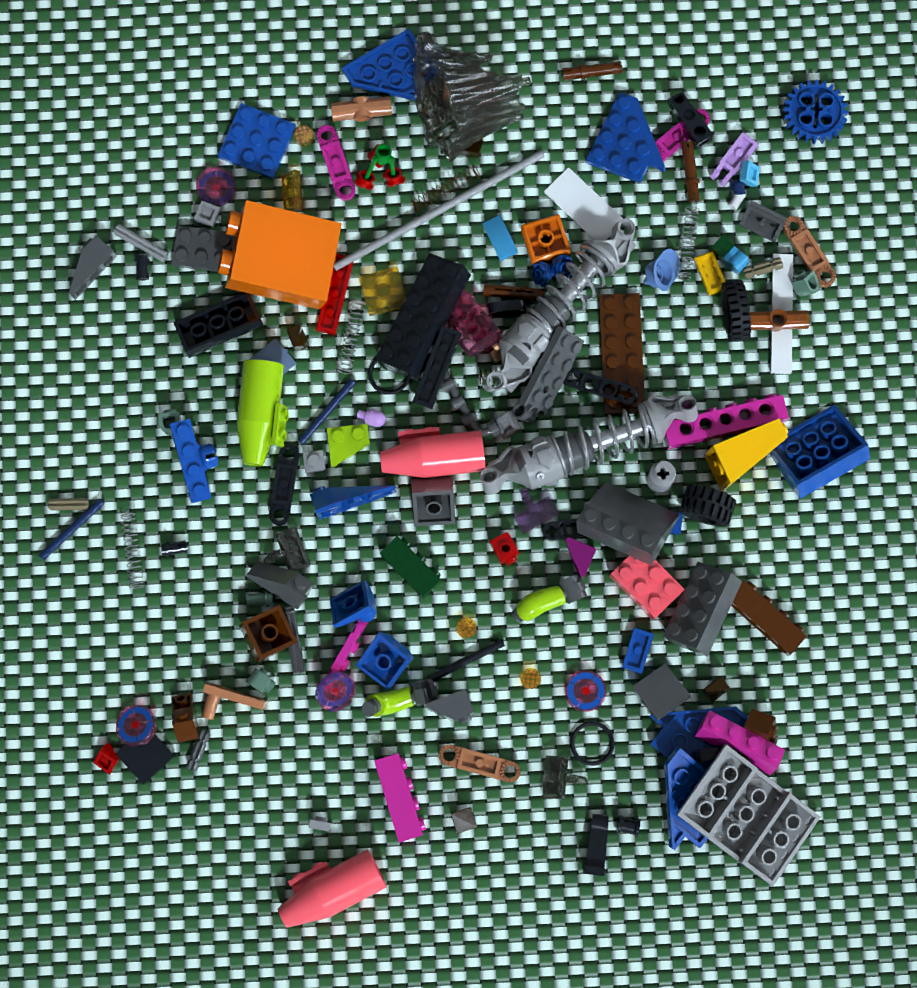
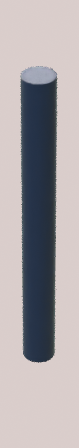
[298,378,356,445]
[38,498,104,560]

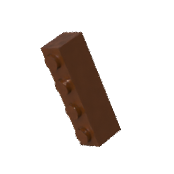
[731,580,807,656]

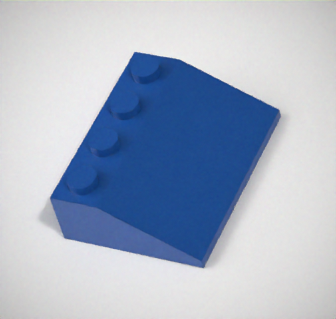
[769,404,870,499]

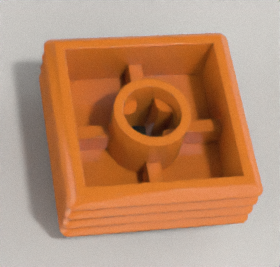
[521,214,571,265]

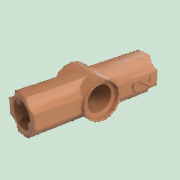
[331,96,392,122]

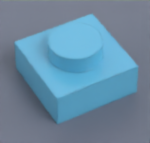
[739,160,760,187]

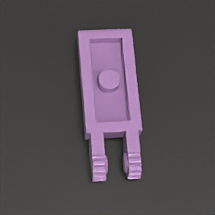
[710,132,759,187]

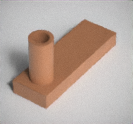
[201,682,268,720]

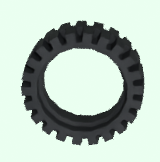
[721,280,751,342]

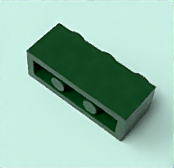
[379,536,441,599]

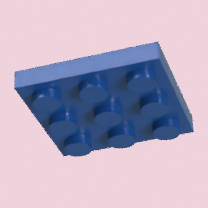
[218,103,297,180]

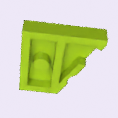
[327,424,370,468]

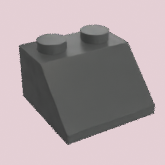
[412,476,456,526]
[426,689,474,724]

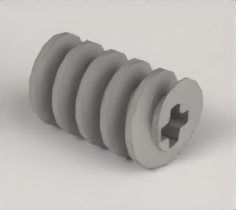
[646,461,676,493]

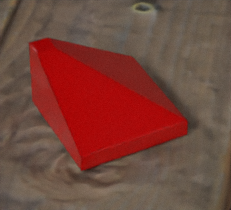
[93,742,119,775]

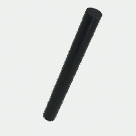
[427,639,505,682]

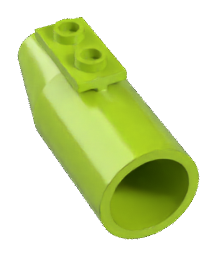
[237,359,289,466]

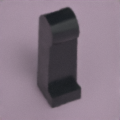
[667,92,713,150]
[583,814,609,876]

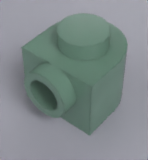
[791,270,819,297]
[158,409,181,436]
[246,667,276,695]

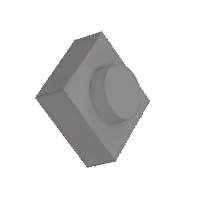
[194,201,221,228]
[495,411,522,439]
[303,450,326,474]
[309,816,332,832]

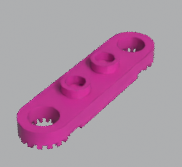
[655,109,710,162]
[317,125,356,201]
[321,620,368,692]

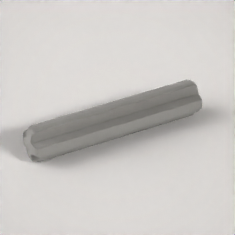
[113,224,168,262]

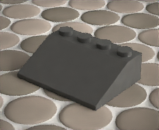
[576,482,680,566]

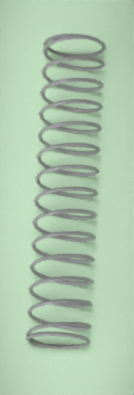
[676,207,700,280]
[337,300,366,374]
[120,513,144,589]

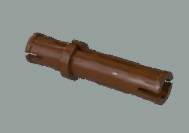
[562,61,623,81]
[681,141,701,203]
[483,283,545,301]

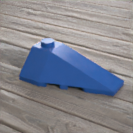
[310,485,397,520]

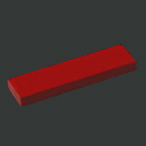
[316,254,354,336]

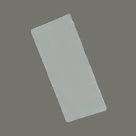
[544,168,623,241]

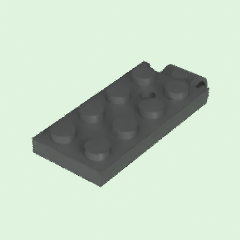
[171,226,235,272]
[512,326,584,424]

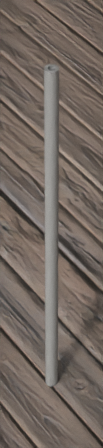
[334,150,545,271]

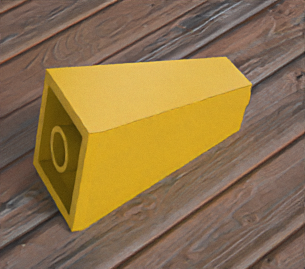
[704,418,788,491]

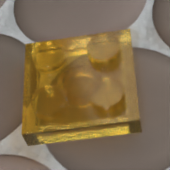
[359,266,406,317]

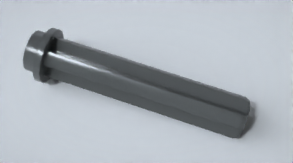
[282,607,305,674]

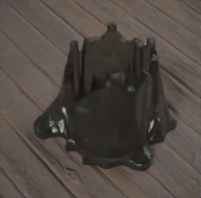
[413,31,531,162]

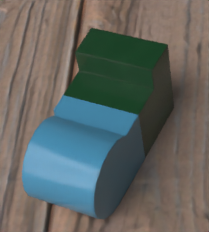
[710,234,749,274]

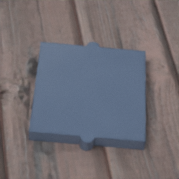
[249,338,297,375]

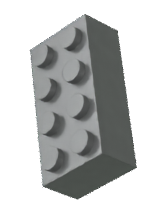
[663,561,742,657]

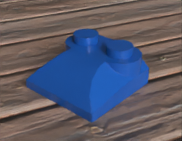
[330,580,377,628]
[356,632,413,691]

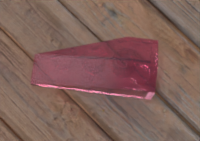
[449,288,503,357]

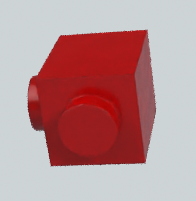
[489,532,520,566]

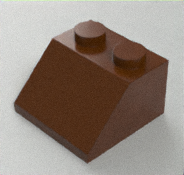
[239,605,297,663]

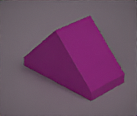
[565,537,596,580]

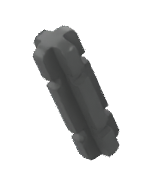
[186,730,210,771]

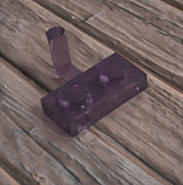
[513,489,559,535]

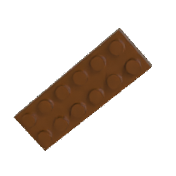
[599,293,645,415]

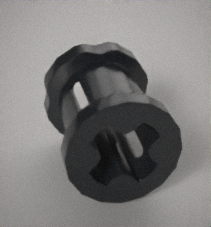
[616,815,640,837]

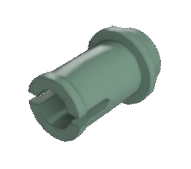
[247,591,273,607]

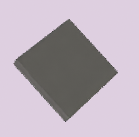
[632,664,691,721]

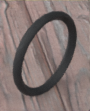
[368,359,410,395]
[570,721,615,766]

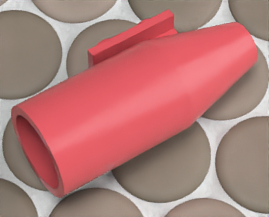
[380,427,485,478]
[277,849,387,928]

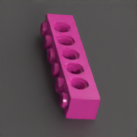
[664,393,789,450]

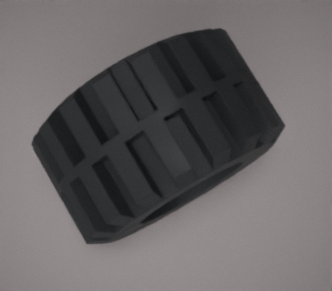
[679,485,736,527]

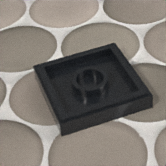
[116,725,175,785]

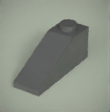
[69,236,117,300]
[246,561,314,610]

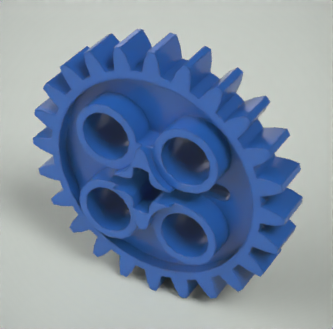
[782,79,849,144]

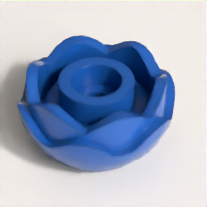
[551,254,574,277]
[531,261,553,287]

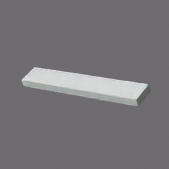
[770,254,793,374]

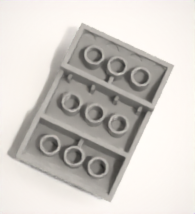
[677,744,821,886]

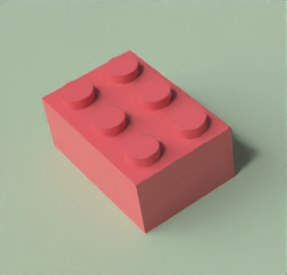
[609,556,685,621]

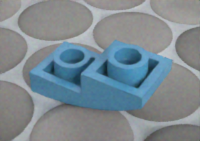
[482,215,518,261]

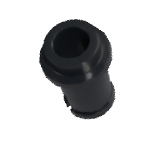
[134,254,150,281]
[161,540,187,557]

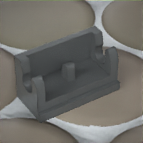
[739,200,787,243]

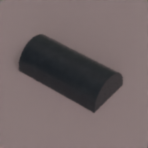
[173,292,264,358]

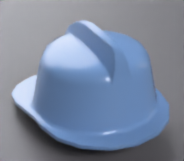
[643,249,680,291]

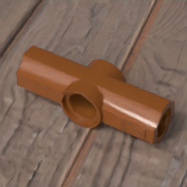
[750,309,809,332]

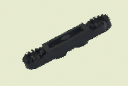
[269,444,300,526]

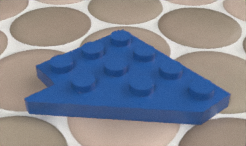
[341,28,440,103]
[586,92,666,184]
[649,706,748,770]
[664,747,707,851]

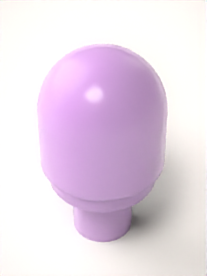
[357,409,386,427]

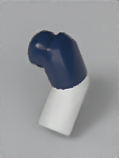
[728,180,746,210]

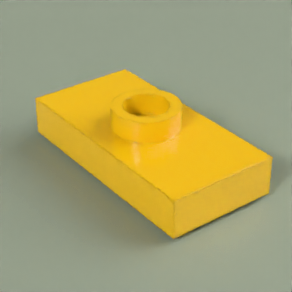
[693,251,726,296]

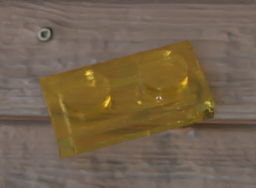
[281,170,303,212]

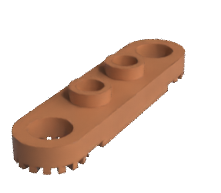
[783,216,836,288]
[439,744,521,783]

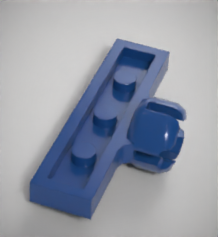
[169,419,218,503]

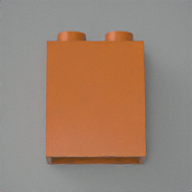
[218,200,342,310]

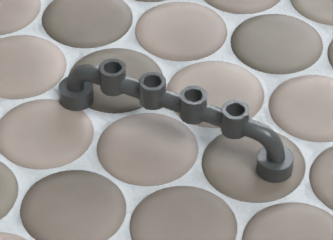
[442,371,501,437]

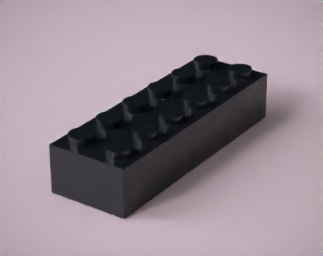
[375,253,471,381]

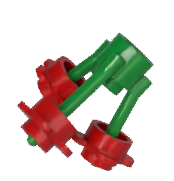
[354,144,405,190]

